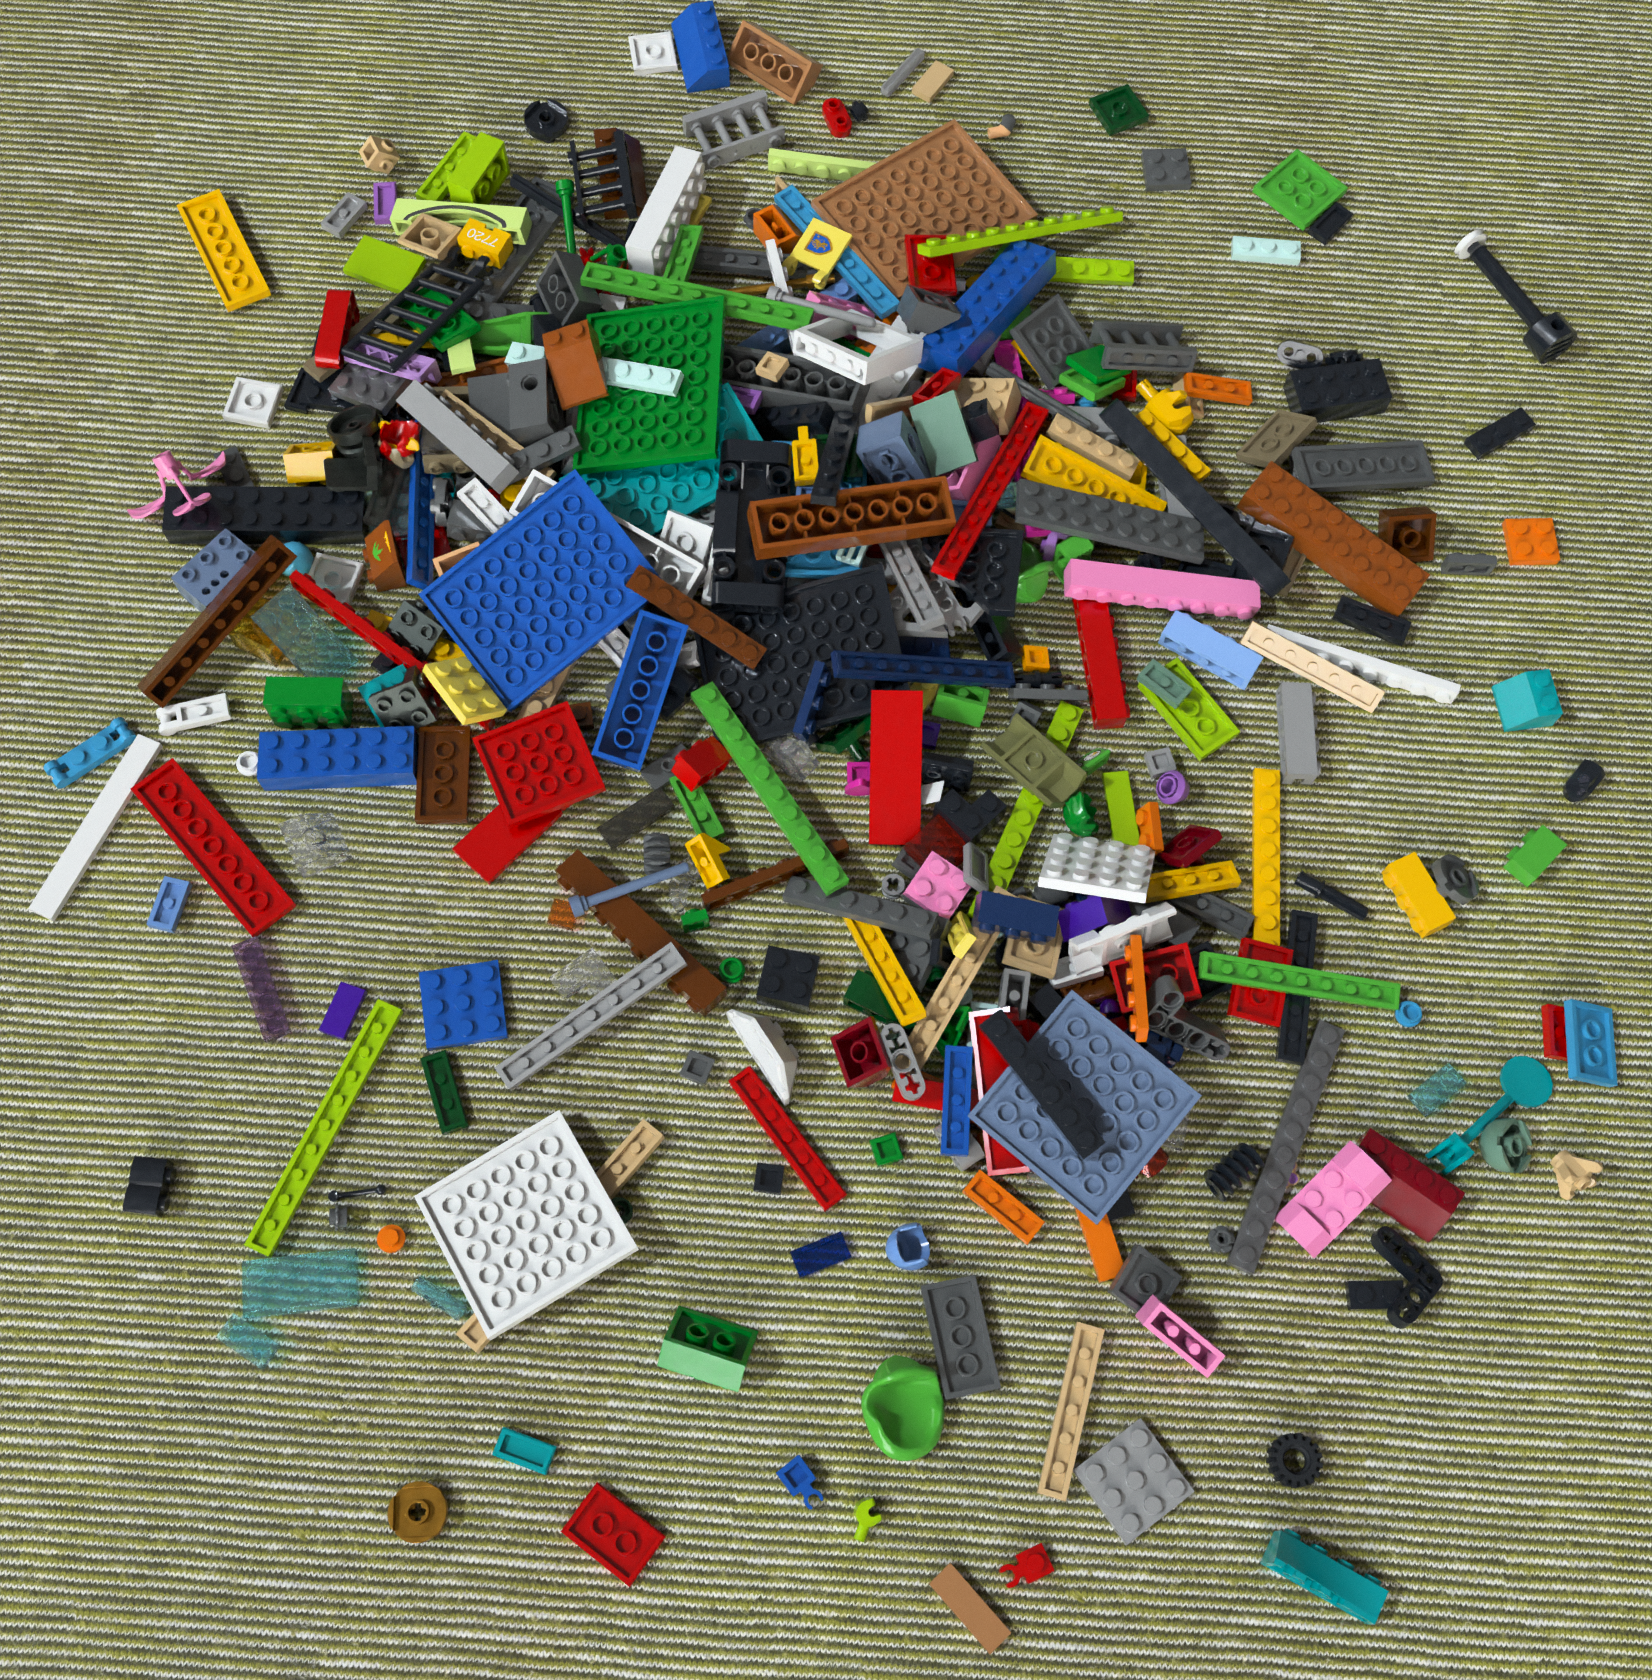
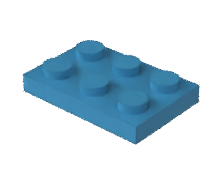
[1564,999,1618,1088]

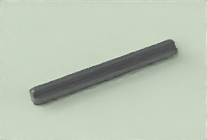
[986,362,1091,430]

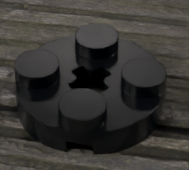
[524,99,569,143]

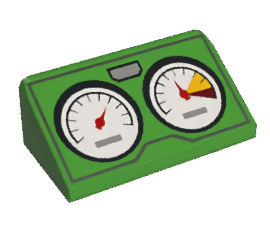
[1075,748,1111,776]

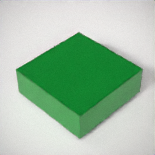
[869,1132,904,1168]

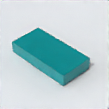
[492,1427,558,1476]

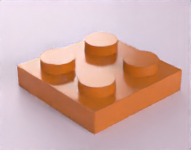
[1502,518,1560,566]

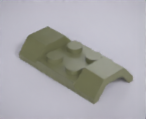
[980,713,1087,809]

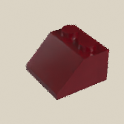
[830,1016,891,1088]

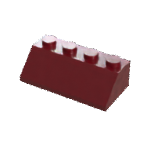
[1356,1128,1465,1243]

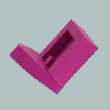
[845,762,870,796]

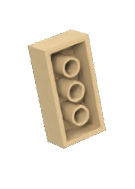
[924,378,1022,435]

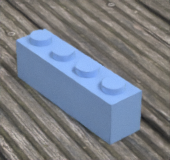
[1158,610,1263,691]

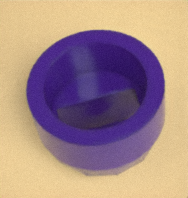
[1100,999,1122,1020]

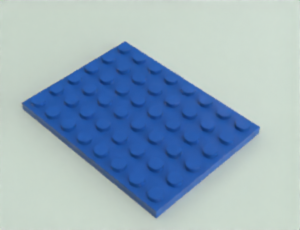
[418,469,661,712]

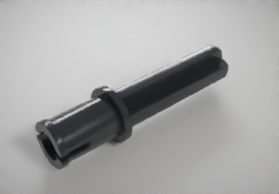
[1294,870,1369,921]

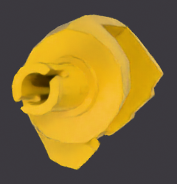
[1136,379,1194,435]

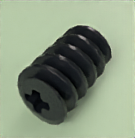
[1204,1143,1265,1202]

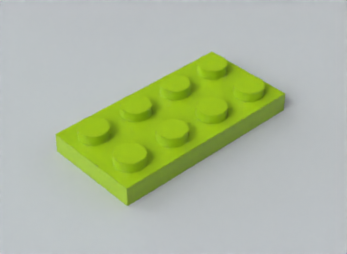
[1137,657,1240,761]

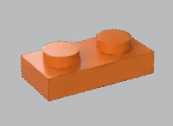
[1136,801,1164,856]

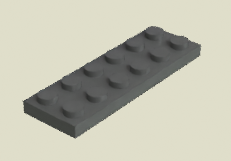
[1291,440,1435,493]

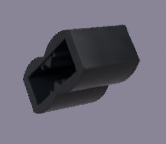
[123,1156,176,1218]

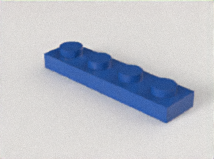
[940,1045,973,1157]

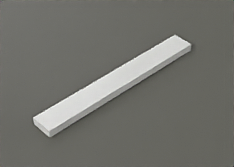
[28,734,163,921]

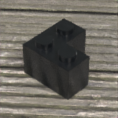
[932,788,1007,845]

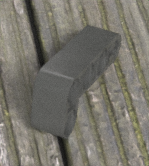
[1146,975,1230,1061]

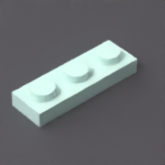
[1231,236,1301,265]

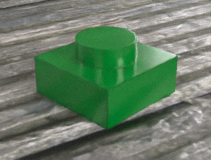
[681,908,710,933]

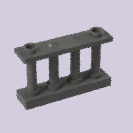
[1089,320,1198,373]

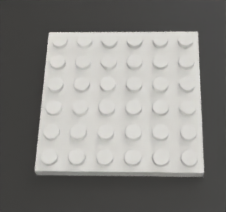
[414,1110,639,1341]

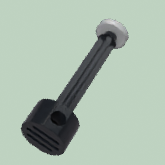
[1454,229,1577,364]

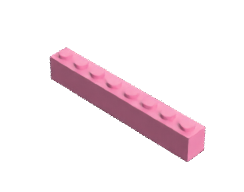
[1064,558,1261,620]

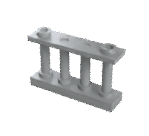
[682,89,785,171]

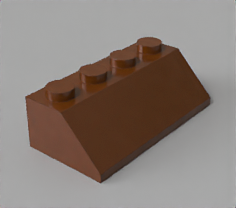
[593,127,648,220]

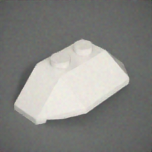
[727,1009,799,1107]

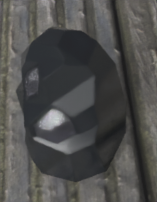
[1563,759,1606,803]

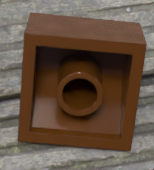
[1378,506,1437,562]

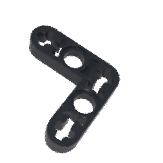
[1371,1226,1443,1329]

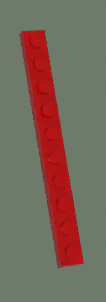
[931,401,1049,581]
[289,569,495,731]

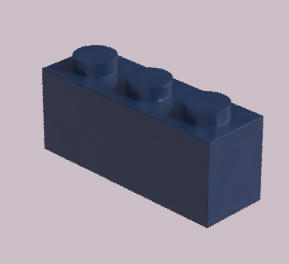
[972,890,1060,945]

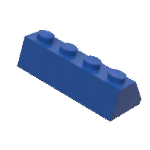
[671,0,730,93]

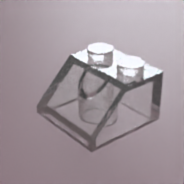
[278,813,353,879]

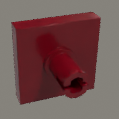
[1155,824,1223,868]

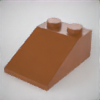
[542,319,609,410]

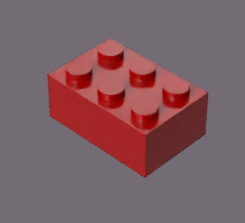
[1109,942,1203,1017]

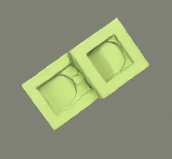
[447,337,476,375]

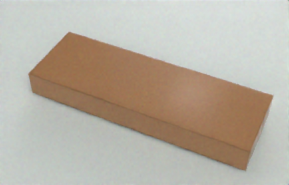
[928,1563,1011,1654]

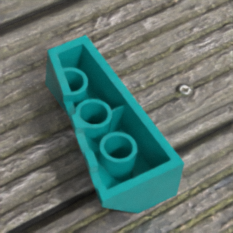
[1260,1528,1389,1625]

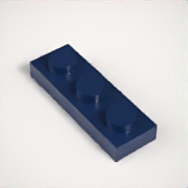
[792,660,831,741]

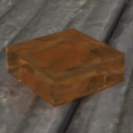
[547,898,577,931]

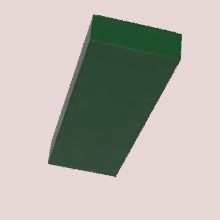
[420,1050,469,1135]

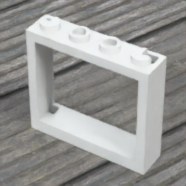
[793,309,924,385]

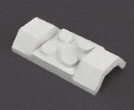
[1068,902,1177,976]

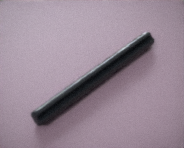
[510,173,627,248]

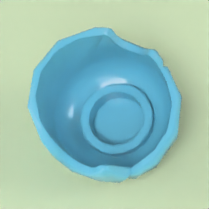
[282,541,314,577]

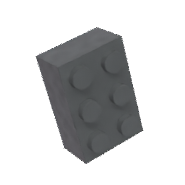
[535,250,603,327]

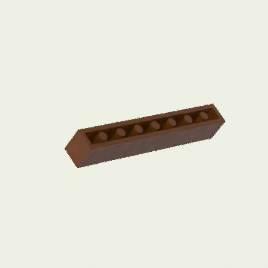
[137,535,297,708]
[555,849,727,1017]

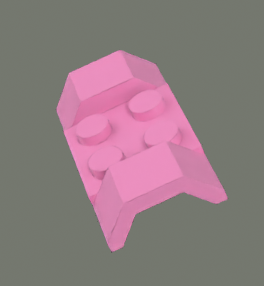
[1274,1140,1392,1258]

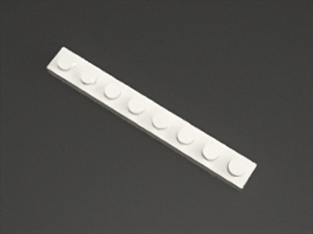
[1267,624,1461,704]

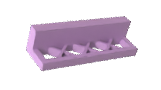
[343,343,442,384]

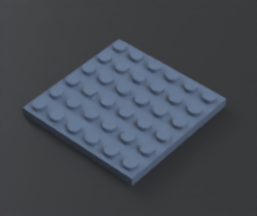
[968,990,1202,1225]

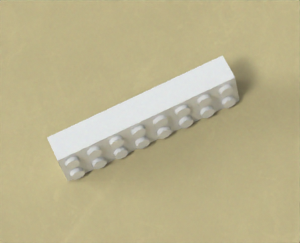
[508,469,707,599]

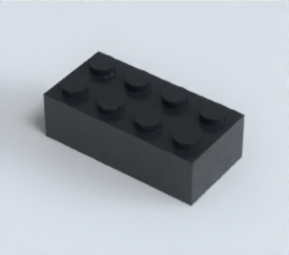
[1283,358,1392,423]

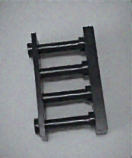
[567,130,638,229]

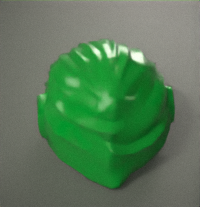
[1062,791,1099,838]

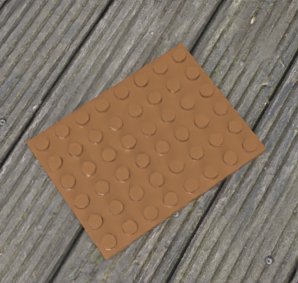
[811,119,1038,301]

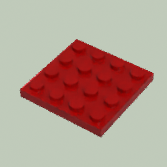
[472,701,606,829]

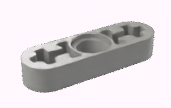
[880,1023,925,1101]

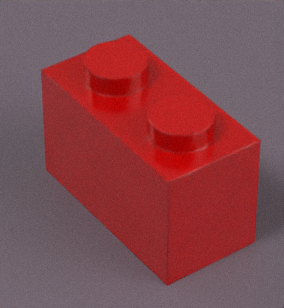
[671,735,732,792]

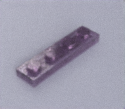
[232,936,292,1043]

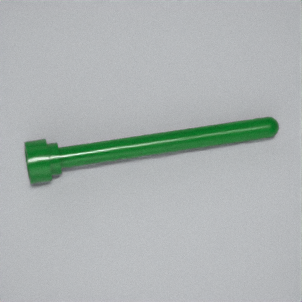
[555,179,577,254]

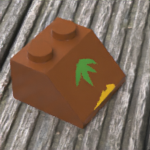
[362,520,407,592]

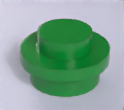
[719,957,745,984]

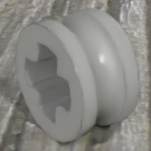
[881,874,905,900]

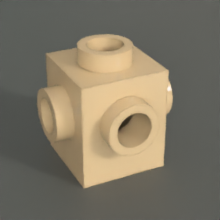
[359,135,400,174]

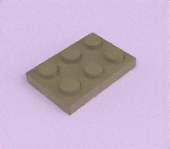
[1236,409,1318,468]

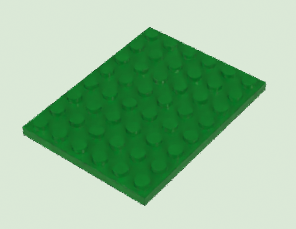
[572,295,726,475]

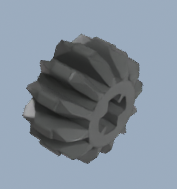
[643,832,670,875]

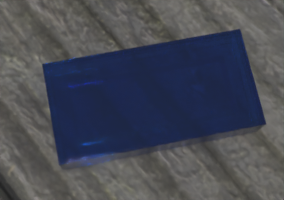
[790,1231,852,1279]

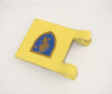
[781,217,853,290]

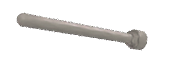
[766,286,876,328]

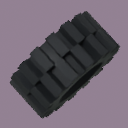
[1266,1433,1323,1488]

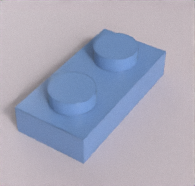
[147,876,192,933]

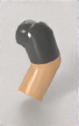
[988,114,1016,139]

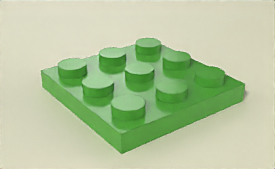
[1252,149,1348,231]

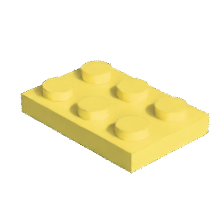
[422,656,507,725]

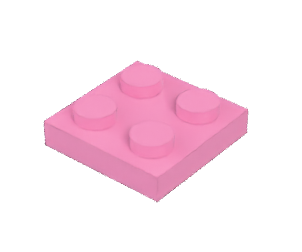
[903,851,971,919]

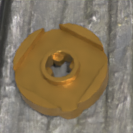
[388,1481,448,1543]

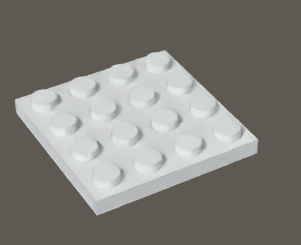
[1038,833,1156,903]

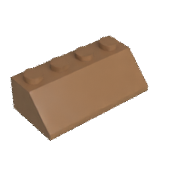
[727,20,823,105]

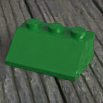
[657,1306,759,1392]

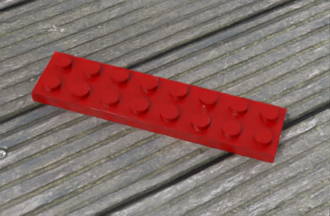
[130,758,296,939]

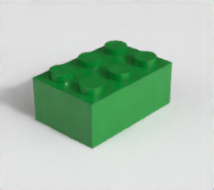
[263,676,354,729]

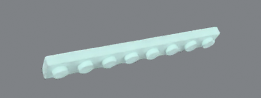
[504,341,684,397]

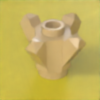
[1550,1150,1603,1200]

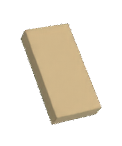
[912,60,954,103]

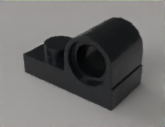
[660,665,702,722]

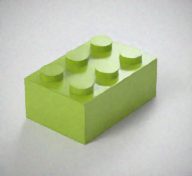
[447,132,510,205]

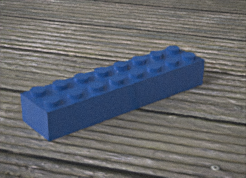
[918,240,1056,379]

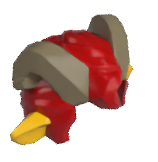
[377,420,421,469]

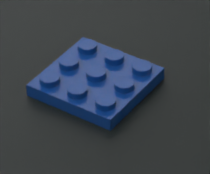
[419,960,508,1051]

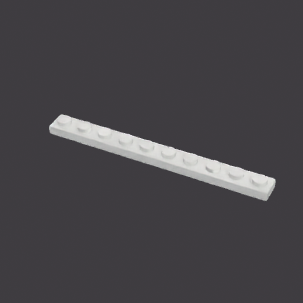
[457,477,630,668]

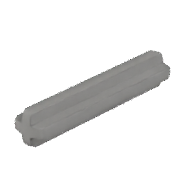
[880,48,925,97]

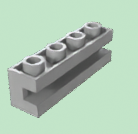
[1275,682,1321,785]

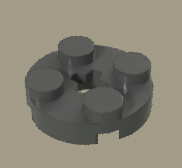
[430,478,455,527]
[1431,854,1479,905]

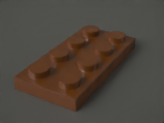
[415,726,472,824]

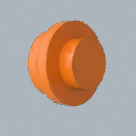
[377,1224,406,1253]

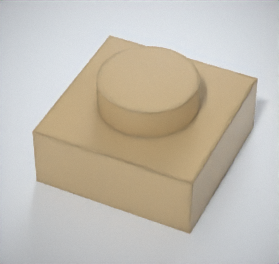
[755,351,789,382]

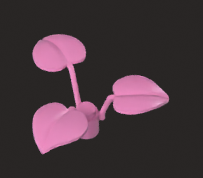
[127,450,226,519]

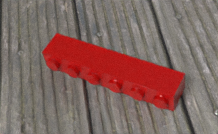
[1072,598,1130,730]

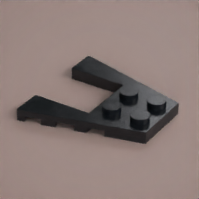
[1178,498,1294,581]

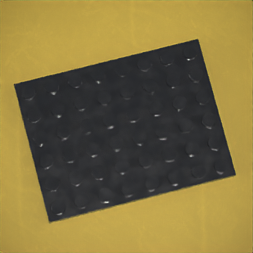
[694,563,910,746]

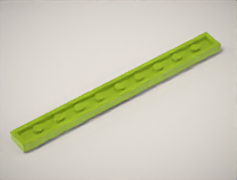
[918,206,1123,257]
[967,701,1084,919]
[244,999,403,1258]

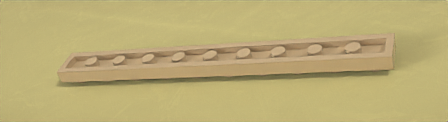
[456,1119,665,1354]

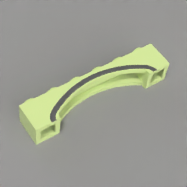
[390,198,532,245]

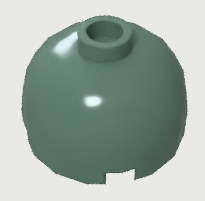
[1478,1118,1532,1173]

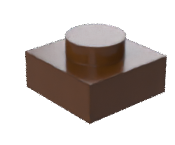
[569,702,594,730]

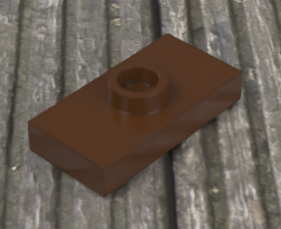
[1057,971,1117,1005]

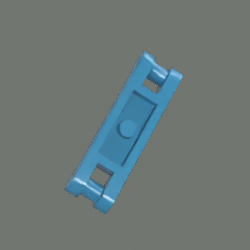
[43,717,136,789]

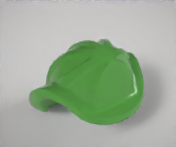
[1016,540,1054,603]
[861,1355,945,1461]

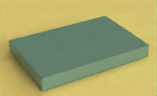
[909,390,979,477]

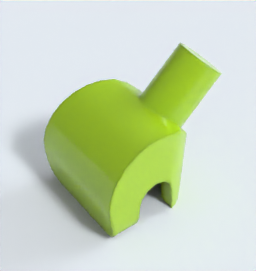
[854,1497,882,1542]

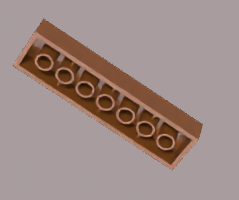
[1237,461,1430,617]
[747,476,956,560]

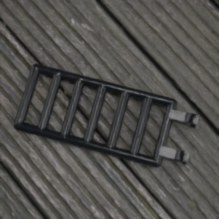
[341,246,494,374]

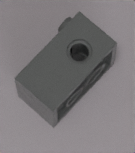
[506,358,564,448]

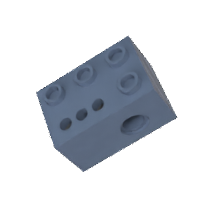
[856,410,932,485]
[171,528,255,613]

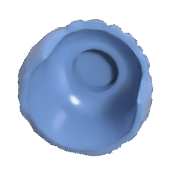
[885,1222,930,1271]

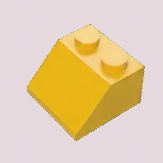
[283,441,339,486]

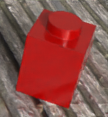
[912,367,962,405]

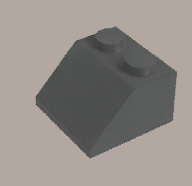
[897,284,961,334]

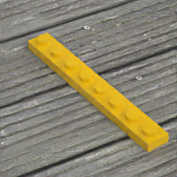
[1252,768,1280,946]

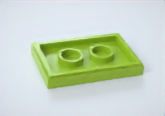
[343,235,427,294]

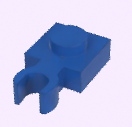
[776,1455,823,1510]

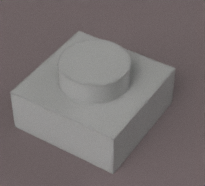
[1143,747,1177,779]

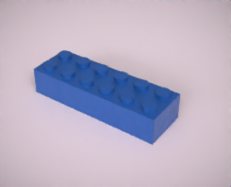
[591,609,689,773]
[257,726,419,791]

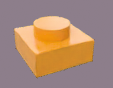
[1022,645,1050,672]

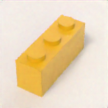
[1381,852,1456,938]

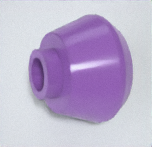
[1156,770,1190,804]

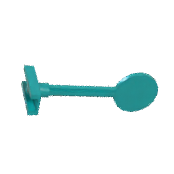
[1425,1056,1553,1176]

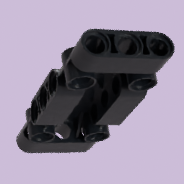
[711,439,792,614]

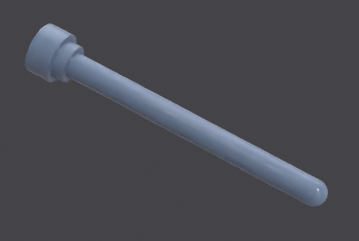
[568,862,691,918]

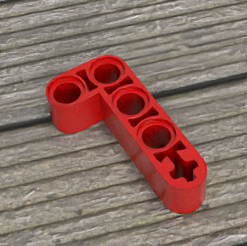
[315,289,360,369]

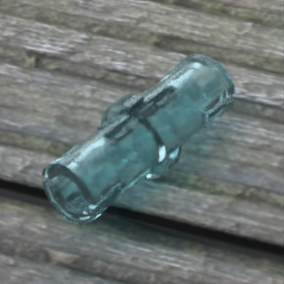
[411,1275,468,1321]

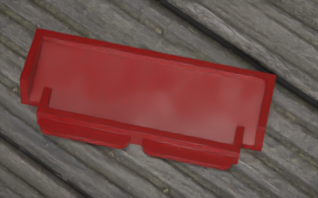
[968,1007,1040,1176]

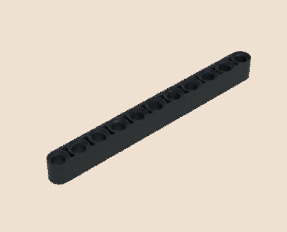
[1099,398,1291,598]

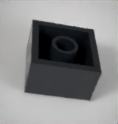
[756,945,820,1015]

